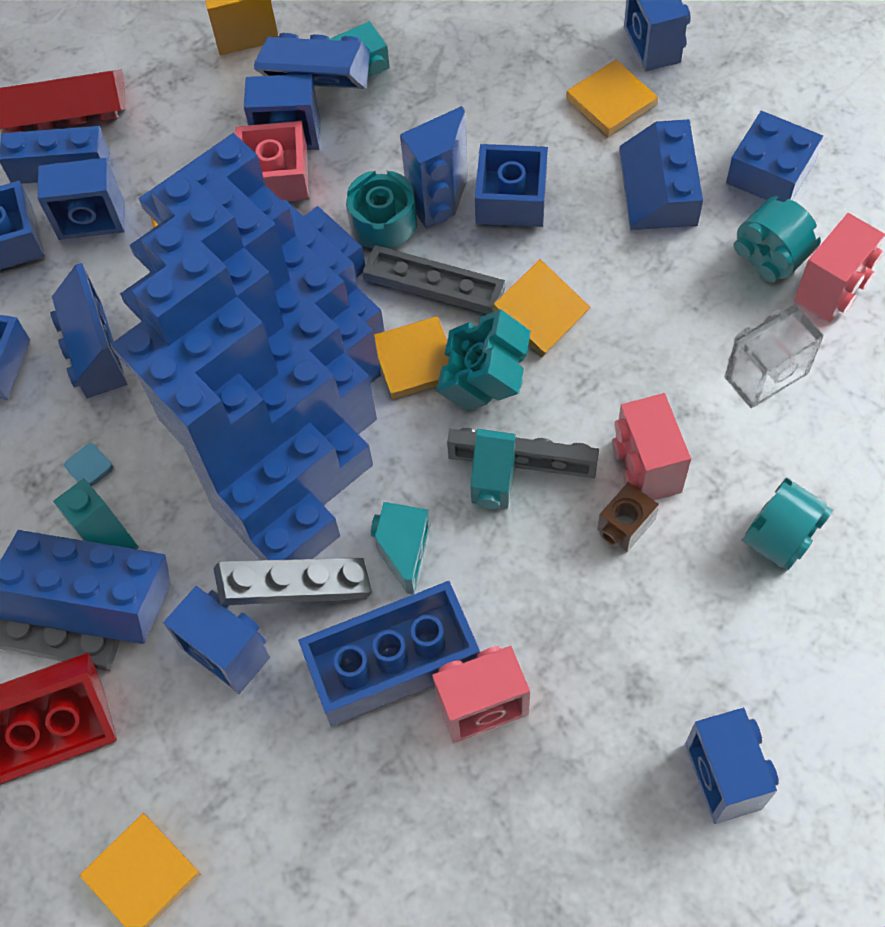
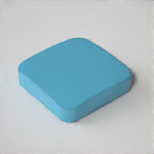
[64,443,113,487]

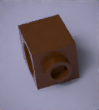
[597,482,659,552]

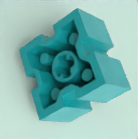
[436,309,531,411]

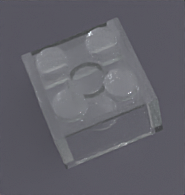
[724,304,824,409]

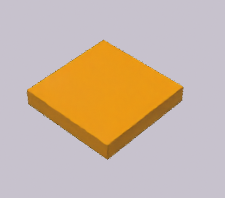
[205,0,279,56]
[566,59,658,137]
[491,259,591,357]
[374,316,449,400]
[79,813,201,927]

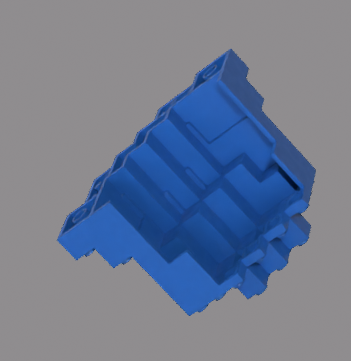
[110,133,385,560]

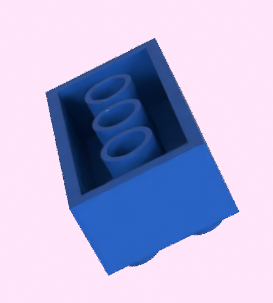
[0,530,171,644]
[298,581,480,727]

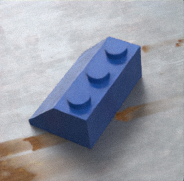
[254,33,370,89]
[400,106,468,229]
[619,119,703,230]
[50,263,128,399]

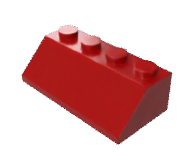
[0,69,126,133]
[0,652,117,784]

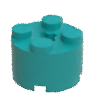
[346,170,417,249]
[733,196,821,282]
[741,477,833,570]

